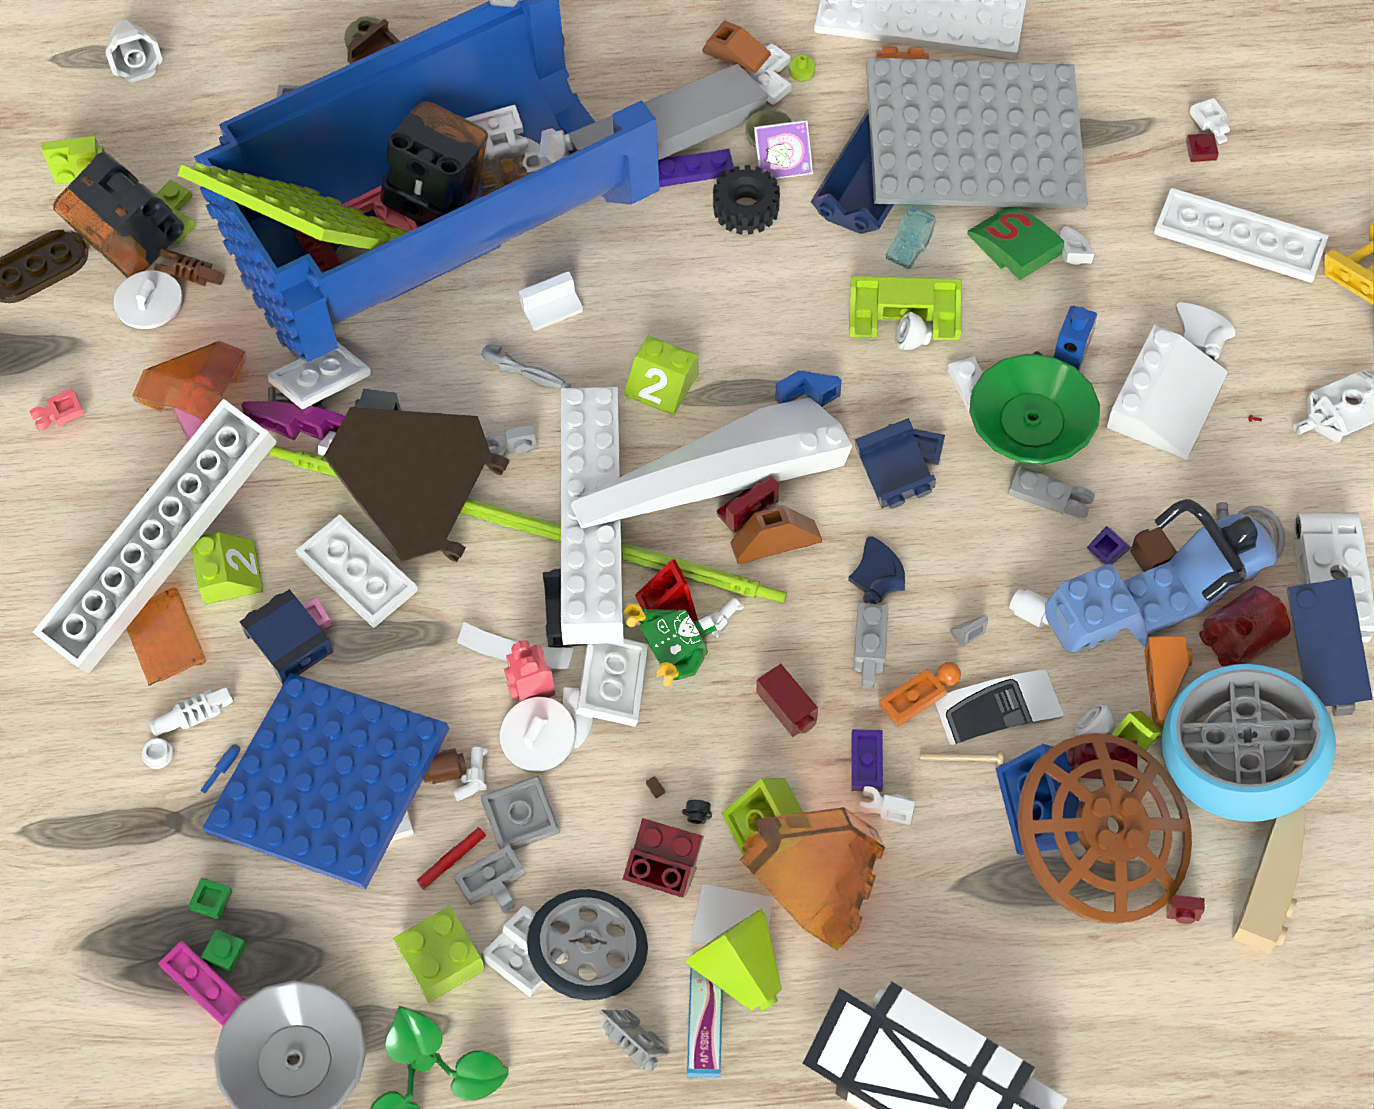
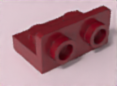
[717,476,779,533]

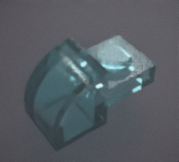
[885,205,936,270]

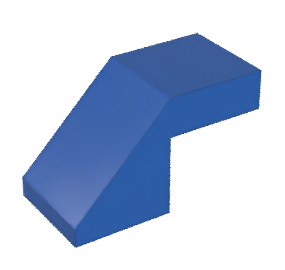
[775,371,842,407]

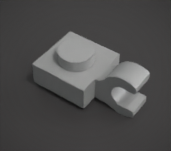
[486,424,537,456]

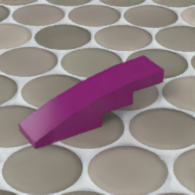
[241,401,345,441]

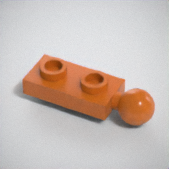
[879,662,961,727]

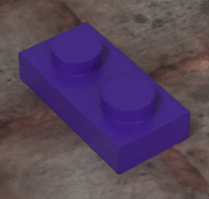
[851,729,883,792]

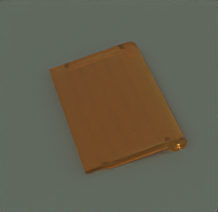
[126,588,206,686]

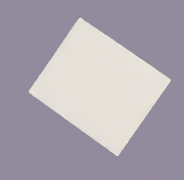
[691,884,774,943]

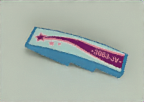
[687,968,723,1078]

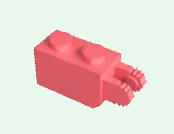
[503,640,555,703]

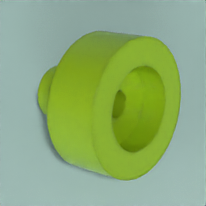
[789,54,815,82]

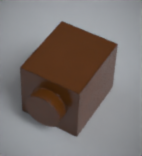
[1130,527,1177,572]

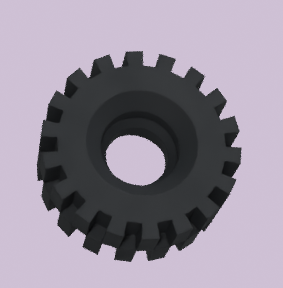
[713,165,780,235]

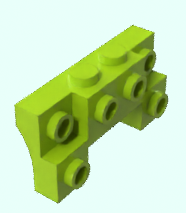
[849,276,962,340]

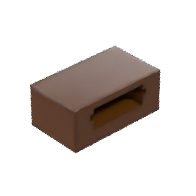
[646,776,665,798]

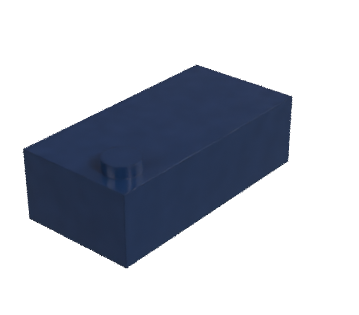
[1287,577,1373,707]

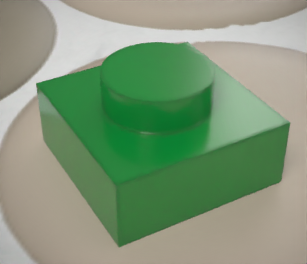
[188,878,233,920]
[201,929,247,973]

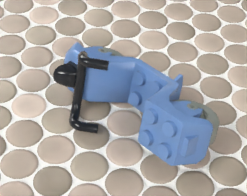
[1045,499,1277,653]

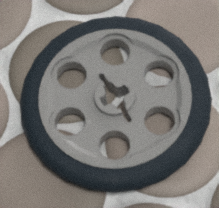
[526,889,648,1001]

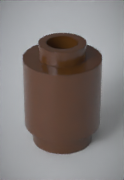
[424,748,467,784]

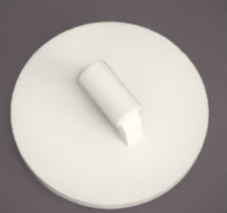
[113,271,183,329]
[500,697,576,772]

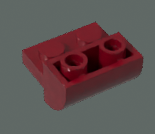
[623,818,704,898]

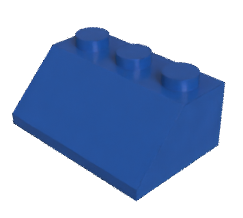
[995,744,1080,855]

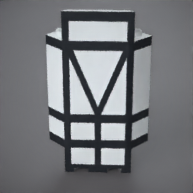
[802,981,1067,1109]

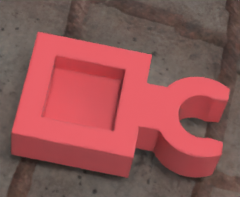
[29,389,85,431]

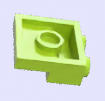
[41,136,105,184]

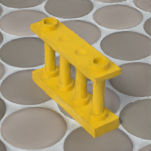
[1325,223,1374,305]

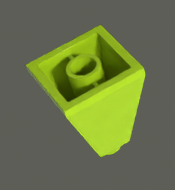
[685,908,782,1011]

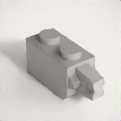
[853,603,888,689]

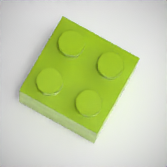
[393,906,485,1004]

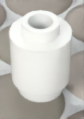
[1009,588,1050,628]

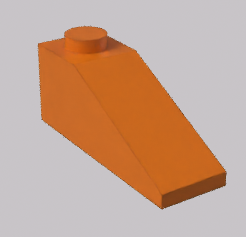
[1144,636,1193,729]

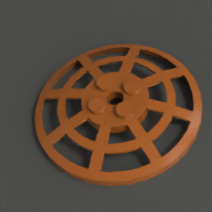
[1018,733,1192,924]

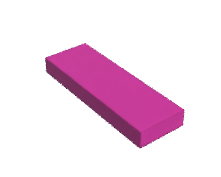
[158,940,244,1026]

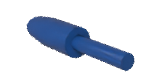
[200,744,241,794]

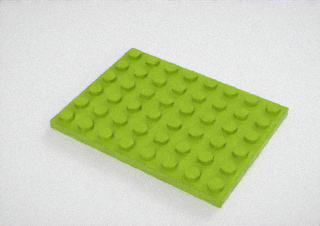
[178,162,408,250]

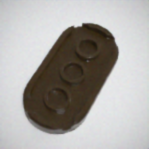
[0,230,88,303]

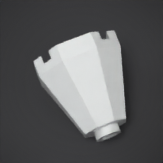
[105,20,163,83]

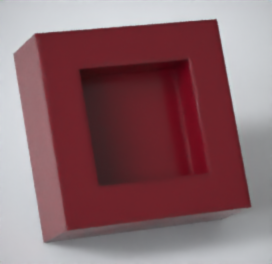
[1186,133,1219,162]
[1167,895,1205,924]

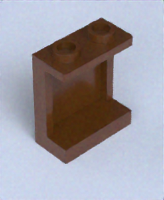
[347,19,400,64]

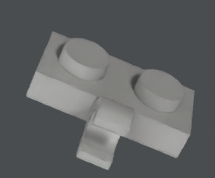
[454,845,525,913]

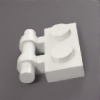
[464,105,529,161]

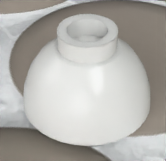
[896,312,932,350]
[1075,704,1115,736]

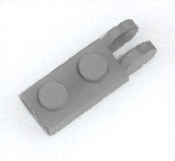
[1009,466,1095,518]

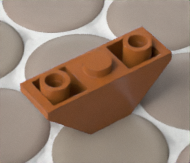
[702,21,772,73]
[730,505,822,564]

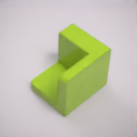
[1111,710,1163,751]

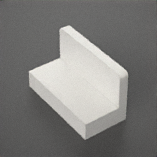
[519,271,583,330]

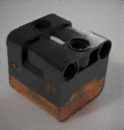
[380,101,488,225]
[53,152,184,278]

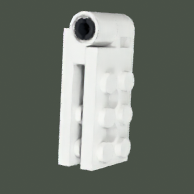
[1293,513,1374,642]

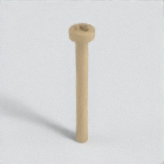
[920,750,1004,766]

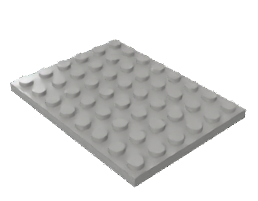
[866,57,1088,209]

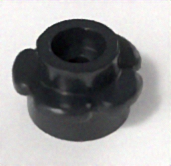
[682,800,712,824]

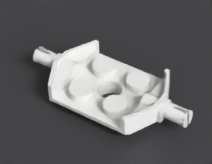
[1293,370,1374,444]

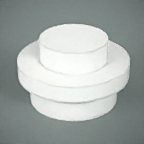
[142,738,173,769]

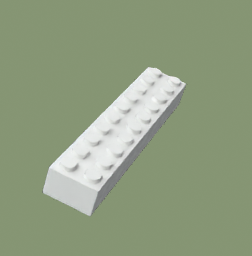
[561,387,624,645]
[33,399,276,674]

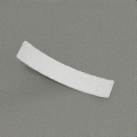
[457,622,574,669]

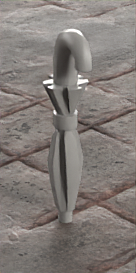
[481,345,571,389]

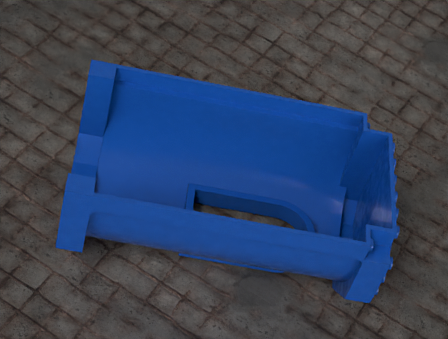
[194,0,660,363]

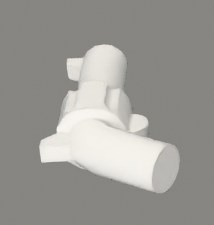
[692,598,744,638]
[452,747,488,802]

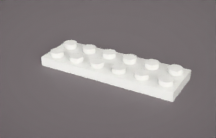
[1154,188,1329,283]

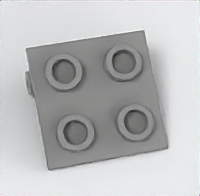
[599,1009,669,1072]

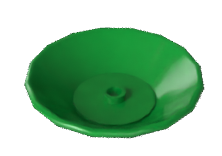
[969,354,1100,465]

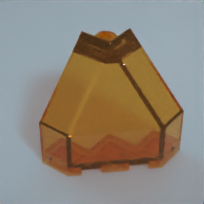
[132,341,247,421]
[740,807,885,951]

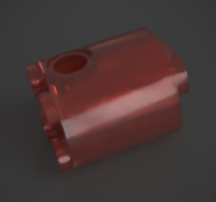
[1199,586,1291,667]

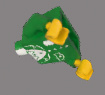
[623,603,717,687]

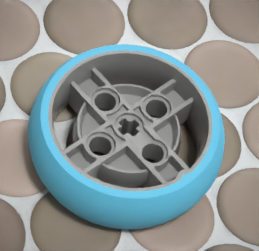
[1161,664,1336,822]

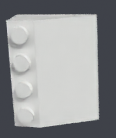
[1107,325,1228,460]

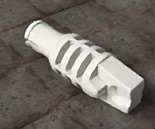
[148,688,233,738]

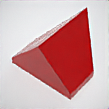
[635,560,698,622]

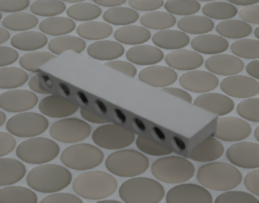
[566,63,768,160]

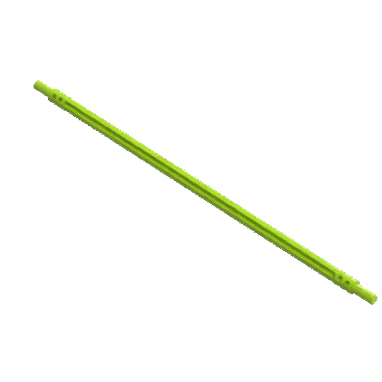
[269,445,787,604]

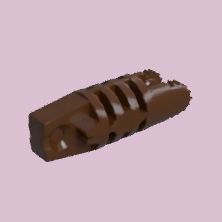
[154,248,224,286]

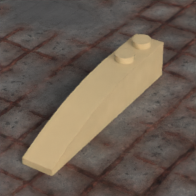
[1233,764,1305,954]

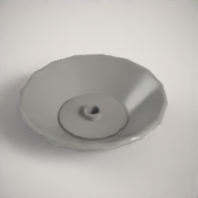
[214,980,367,1109]

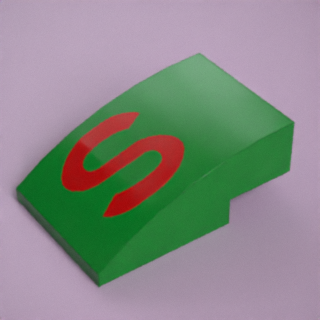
[967,207,1064,280]

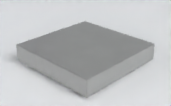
[480,775,560,850]

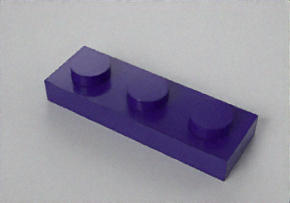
[658,149,734,187]

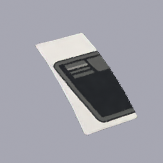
[935,669,1064,745]

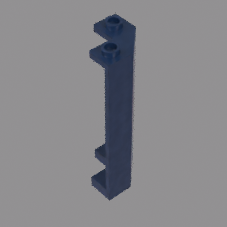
[811,108,894,234]

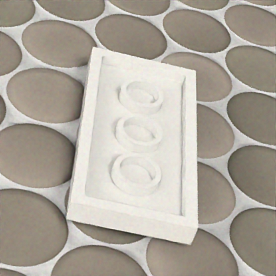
[295,514,418,628]

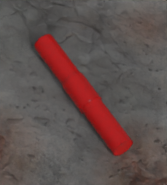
[416,827,486,889]

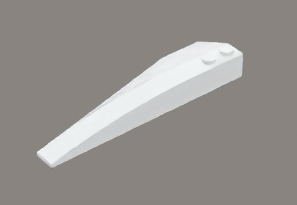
[571,397,852,528]

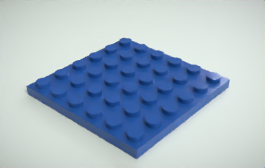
[202,673,450,890]

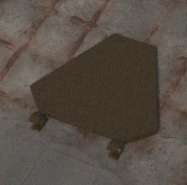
[323,407,510,562]

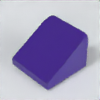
[1087,526,1131,565]

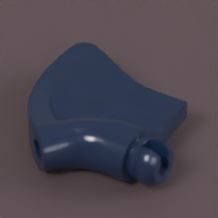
[848,536,905,604]

